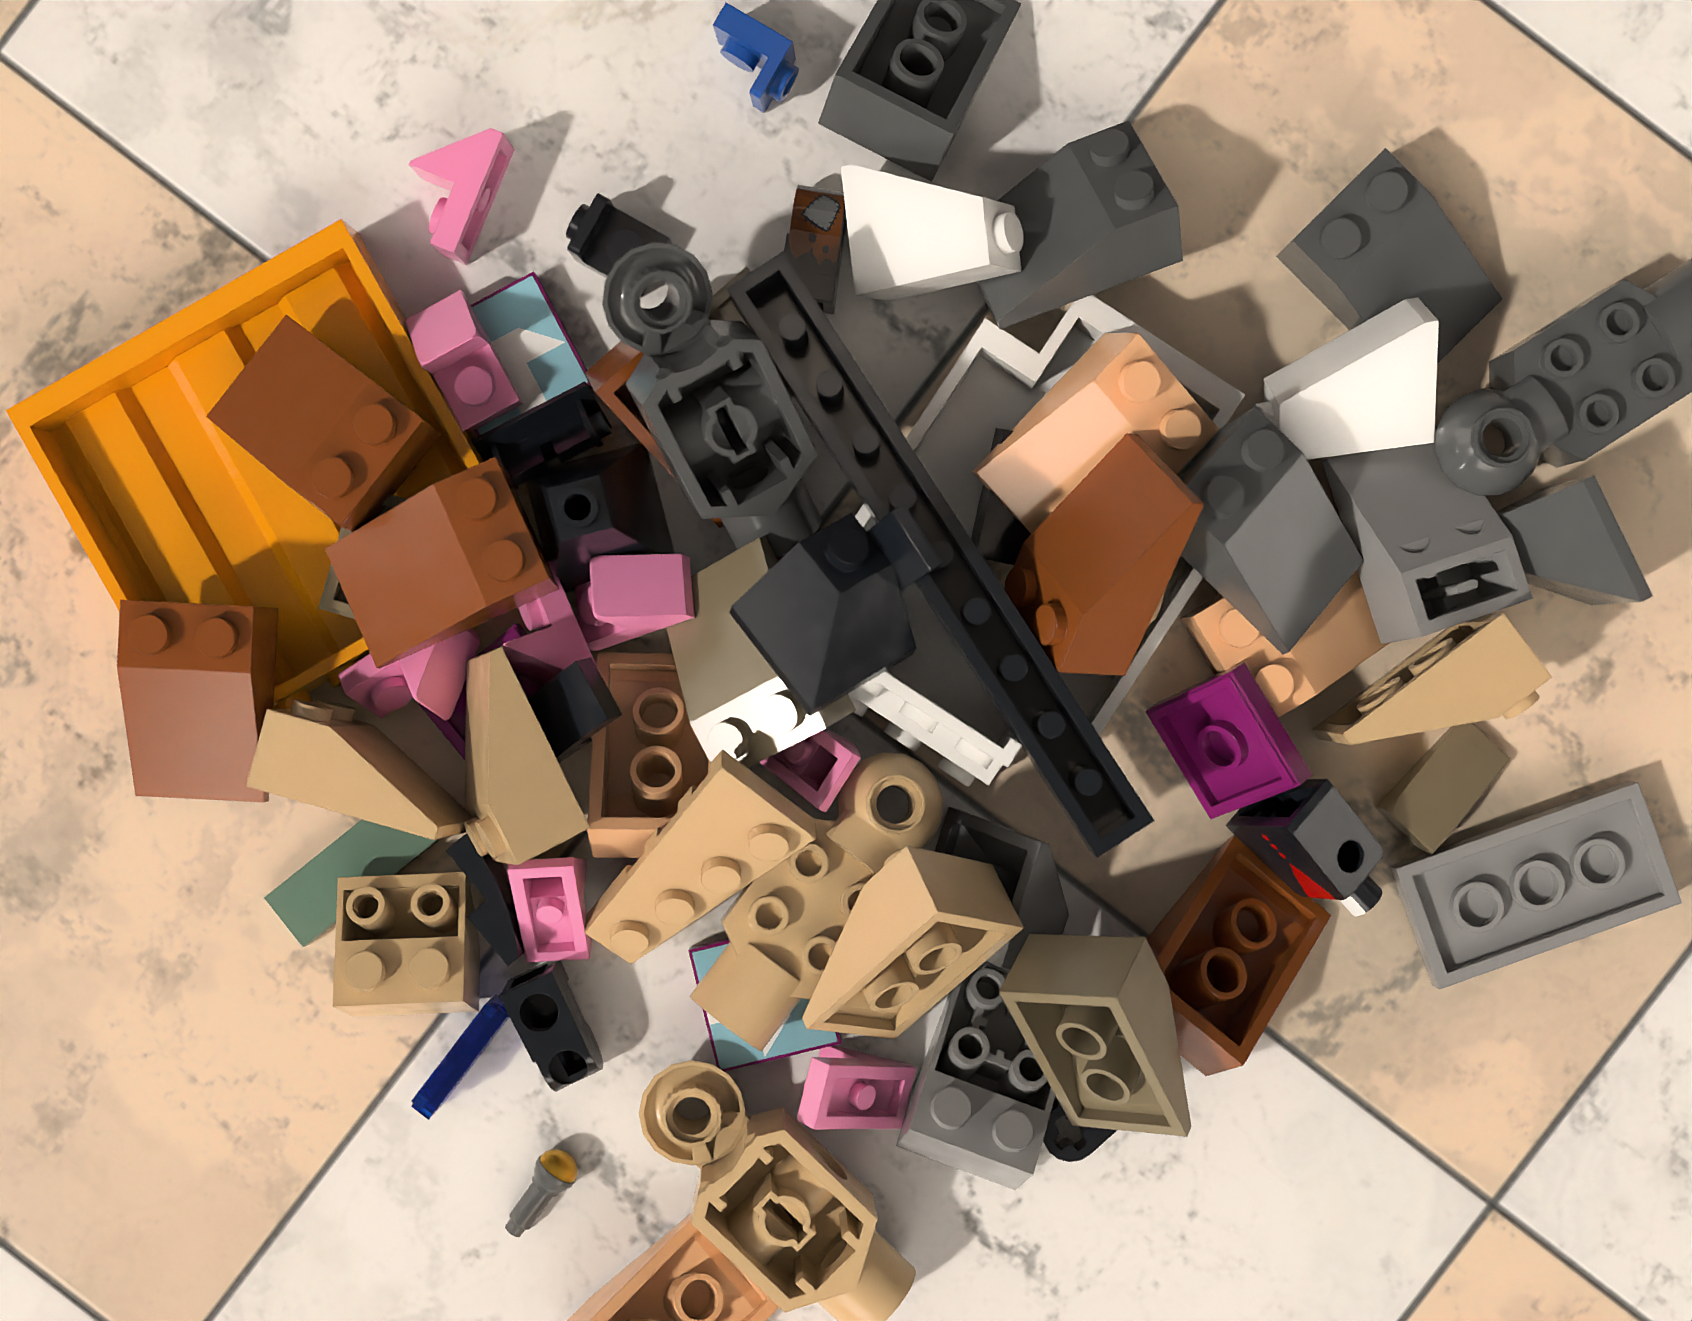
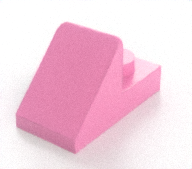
[408,128,515,265]
[405,290,524,434]
[575,554,695,651]
[502,561,599,684]
[338,628,480,721]
[759,729,861,812]
[507,857,592,962]
[796,1045,917,1129]

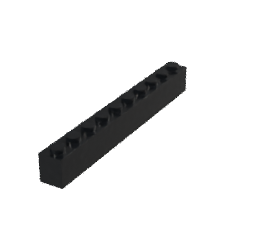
[727,251,1154,858]

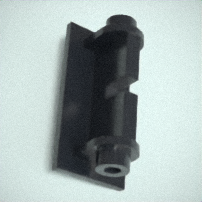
[471,381,612,490]

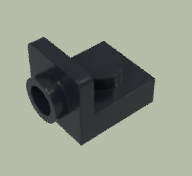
[566,193,672,298]

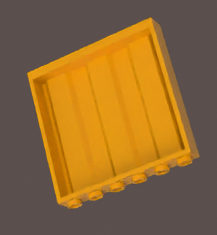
[6,219,484,709]

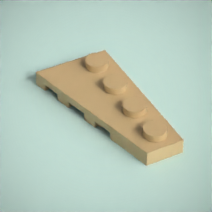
[584,749,816,964]

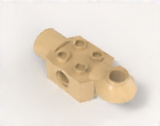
[689,752,943,1052]
[639,1060,916,1321]

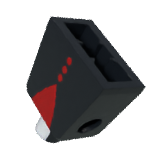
[1226,779,1383,916]

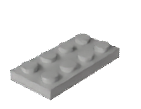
[1389,781,1682,990]

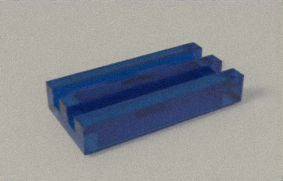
[411,993,510,1120]

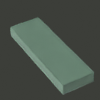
[264,820,440,947]

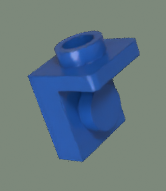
[713,3,799,113]

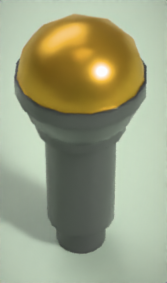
[505,1149,578,1237]

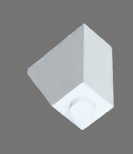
[841,164,1024,301]
[1255,298,1439,460]

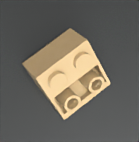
[332,872,480,1017]

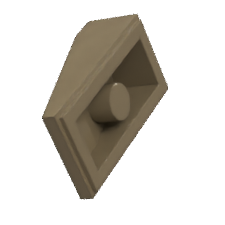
[1375,723,1510,854]

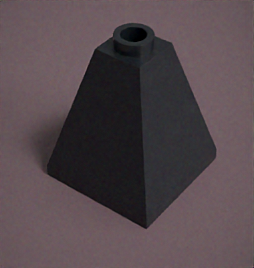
[526,443,675,593]

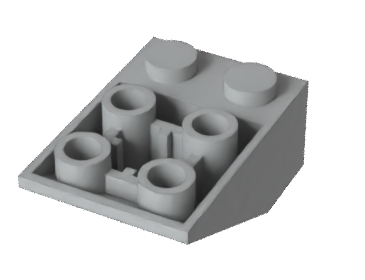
[1322,425,1533,644]
[896,961,1056,1190]

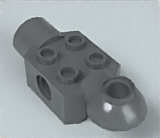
[602,242,821,558]
[1435,259,1692,495]

